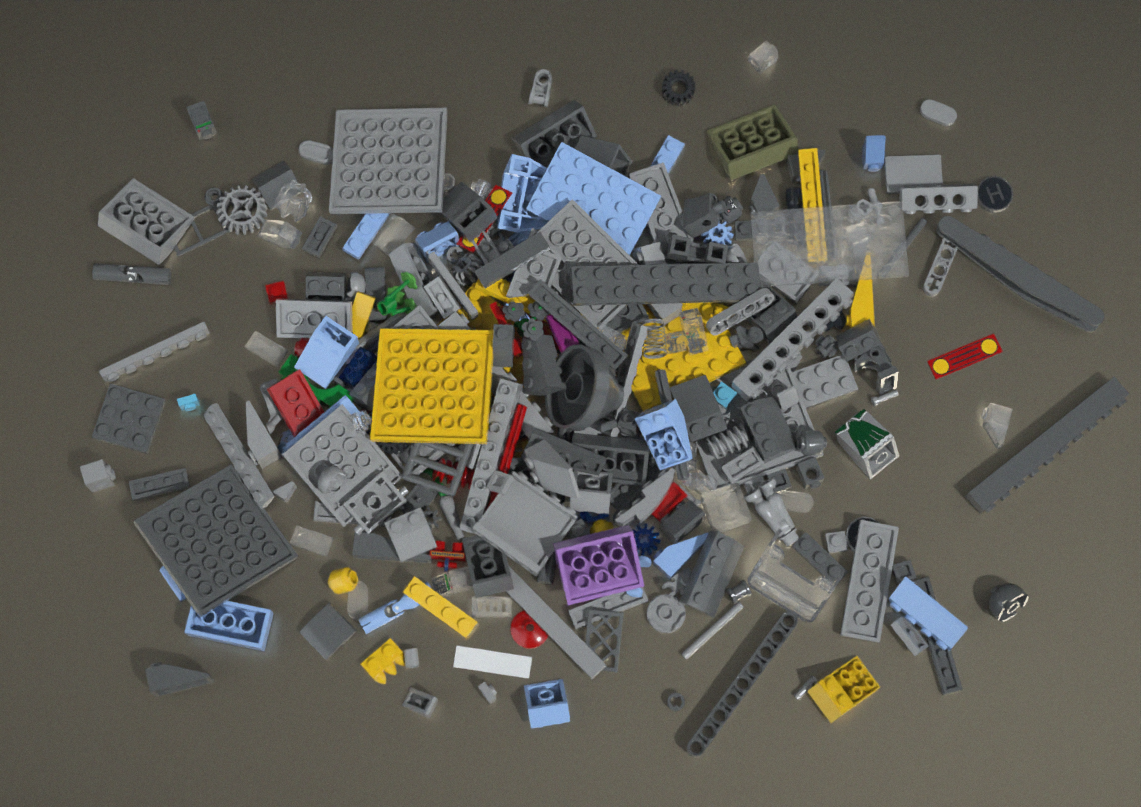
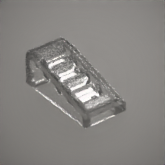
[472,596,511,618]

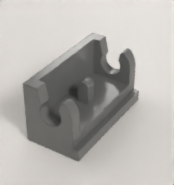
[399,478,439,514]

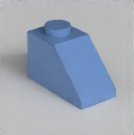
[862,135,885,172]

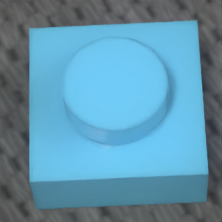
[713,382,737,409]
[177,394,200,411]

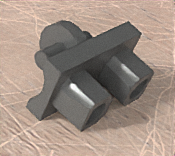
[729,326,763,351]

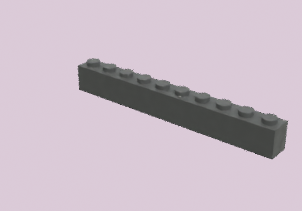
[965,376,1129,514]

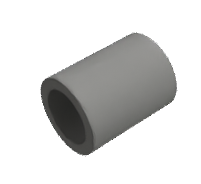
[404,648,419,668]

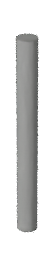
[681,601,743,660]

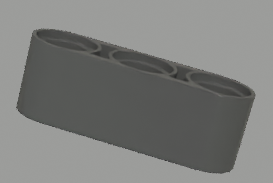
[365,267,387,321]

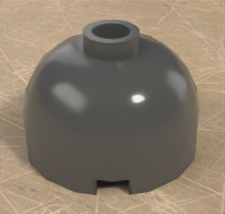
[988,583,1029,622]

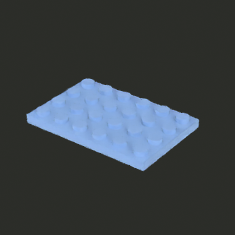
[526,142,662,255]

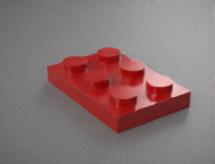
[267,369,324,437]

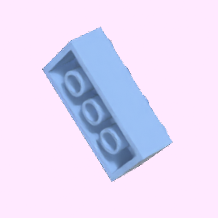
[185,601,274,652]

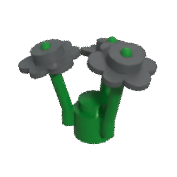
[503,301,549,341]

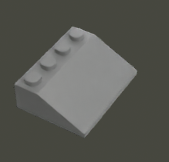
[98,178,195,265]

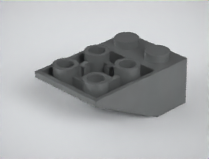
[439,181,498,242]
[306,272,346,301]
[732,278,798,344]

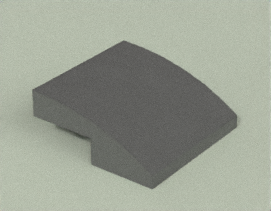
[300,603,357,660]

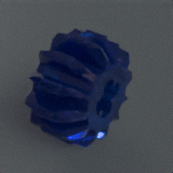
[632,523,661,556]

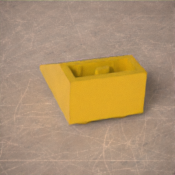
[808,656,881,723]

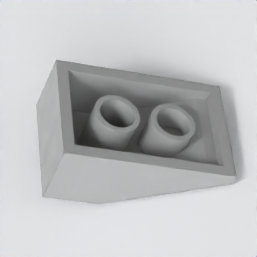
[246,400,282,469]
[524,439,580,499]

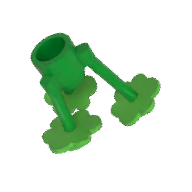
[377,272,418,316]

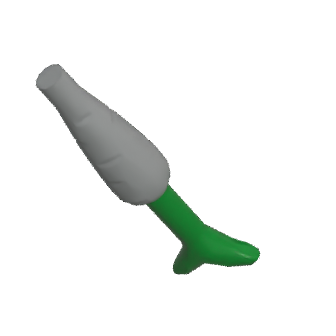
[423,468,465,540]

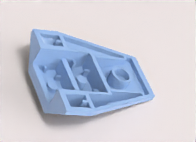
[497,154,549,232]

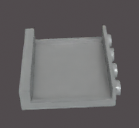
[472,471,578,576]

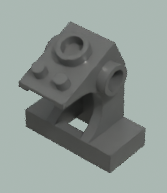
[854,347,898,395]

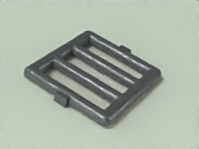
[402,443,473,496]

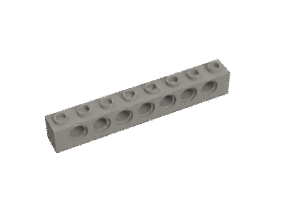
[731,278,854,403]
[459,379,523,534]

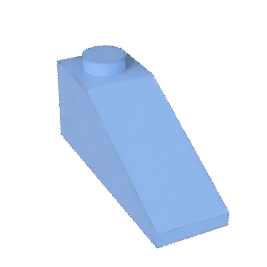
[653,532,708,580]

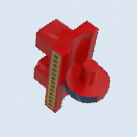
[430,541,466,573]

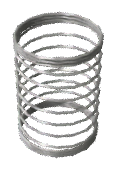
[641,319,667,359]

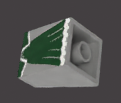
[835,409,899,479]

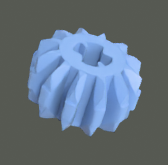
[701,221,734,245]

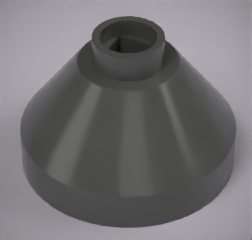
[545,345,624,431]

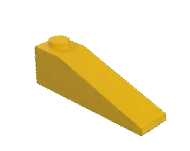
[846,253,875,329]

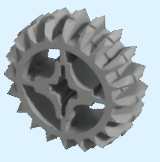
[216,185,268,235]

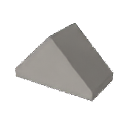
[402,688,438,719]

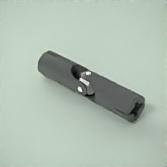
[92,263,171,285]

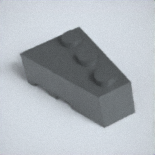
[522,335,566,396]

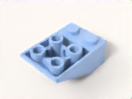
[294,316,359,389]
[635,399,692,470]

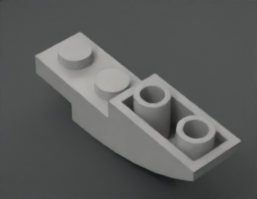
[615,468,675,527]

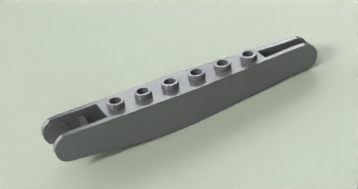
[937,216,1104,332]

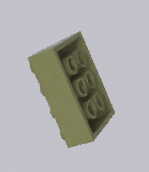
[707,104,799,180]

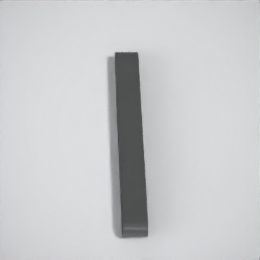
[687,611,798,758]

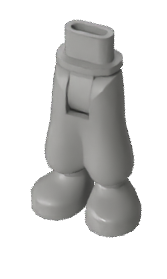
[744,477,799,546]

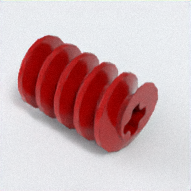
[432,458,475,490]

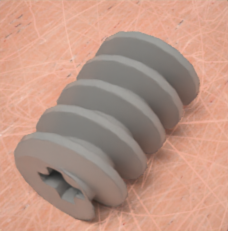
[705,424,748,460]

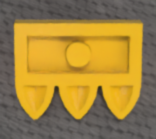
[361,638,405,684]

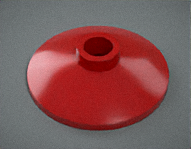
[511,611,549,649]

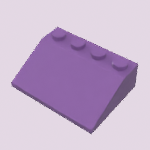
[553,525,644,605]

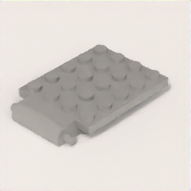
[282,404,409,535]

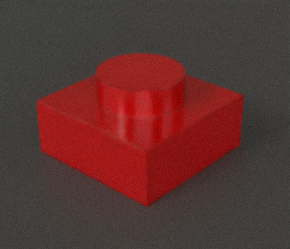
[265,281,288,305]

